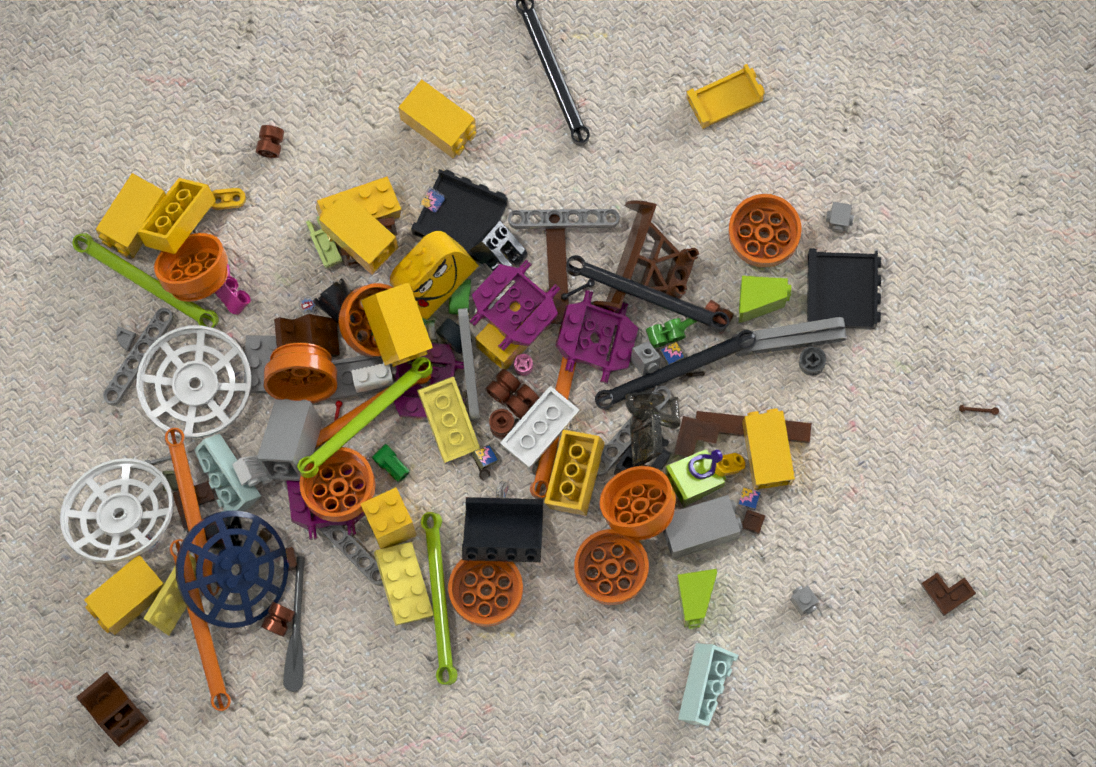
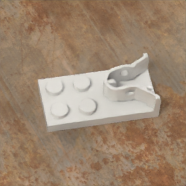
[500,386,580,472]

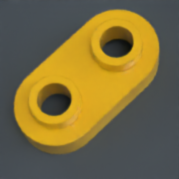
[211,188,246,210]
[711,453,745,477]

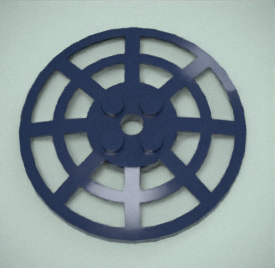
[176,510,288,628]

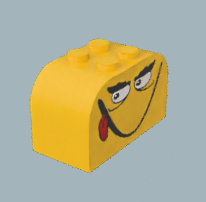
[390,231,479,321]

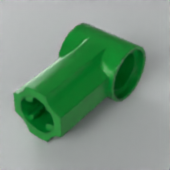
[371,444,410,483]

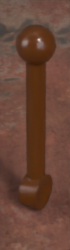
[959,405,999,415]

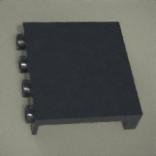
[411,169,509,263]
[807,248,881,329]
[462,497,543,563]

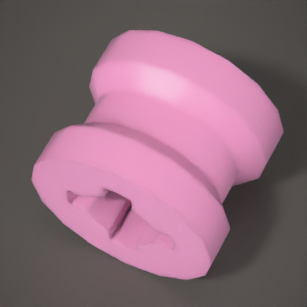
[514,354,533,376]

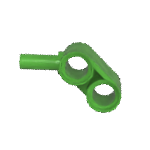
[448,279,471,315]
[646,318,697,348]

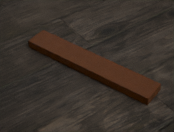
[546,214,569,324]
[696,411,812,443]

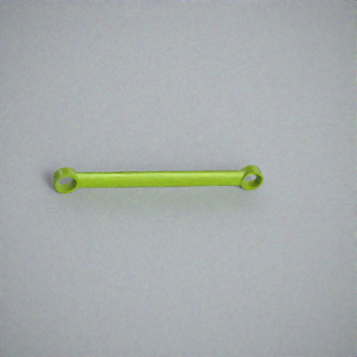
[72,233,219,328]
[297,357,433,478]
[421,512,458,685]

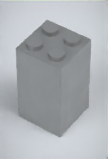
[257,399,323,481]
[663,495,743,560]

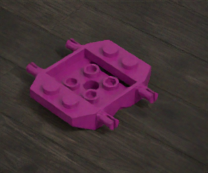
[469,260,561,351]
[555,290,638,384]
[394,343,465,419]
[286,470,365,540]

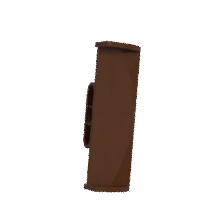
[591,200,699,312]

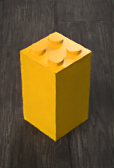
[398,79,477,158]
[96,173,166,258]
[319,192,398,275]
[361,282,433,367]
[475,303,540,370]
[742,408,795,490]
[361,487,417,549]
[84,555,164,635]

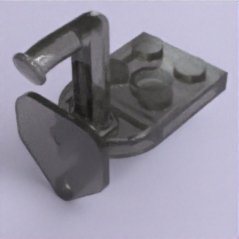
[625,391,680,467]

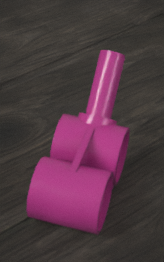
[215,264,251,315]

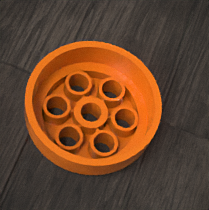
[728,194,802,267]
[154,233,228,302]
[339,283,393,357]
[264,343,337,403]
[299,447,376,522]
[600,466,676,540]
[574,529,649,605]
[448,559,523,627]

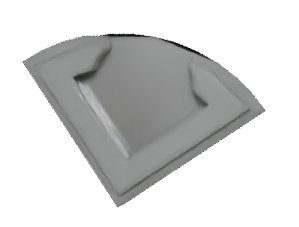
[116,326,136,352]

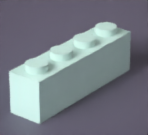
[194,434,261,512]
[678,643,739,726]

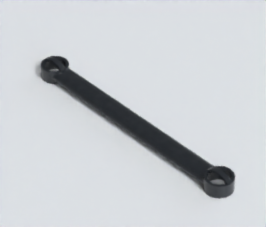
[516,0,590,146]
[566,255,729,333]
[595,330,756,410]

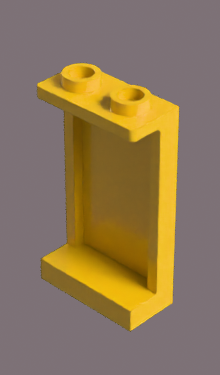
[686,64,765,129]

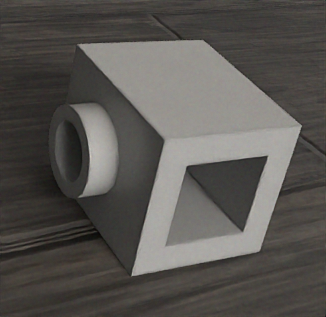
[826,202,854,233]
[630,341,661,376]
[790,585,819,616]

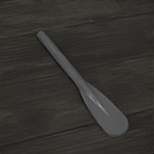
[283,556,305,692]

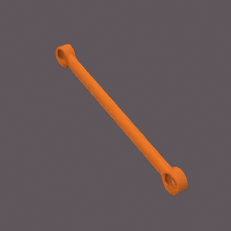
[530,357,576,499]
[315,364,431,448]
[165,428,220,596]
[169,539,231,711]

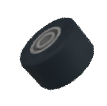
[436,318,473,354]

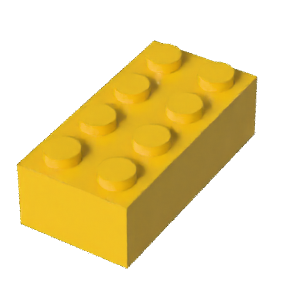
[316,176,402,242]
[137,178,216,254]
[544,430,605,516]

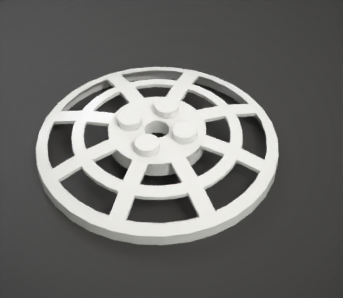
[136,326,252,438]
[60,458,174,564]

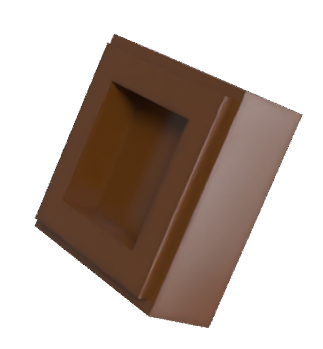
[742,509,766,535]
[286,547,297,571]

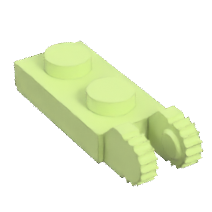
[306,216,343,269]

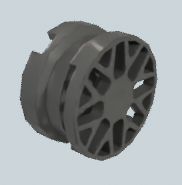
[799,346,826,376]

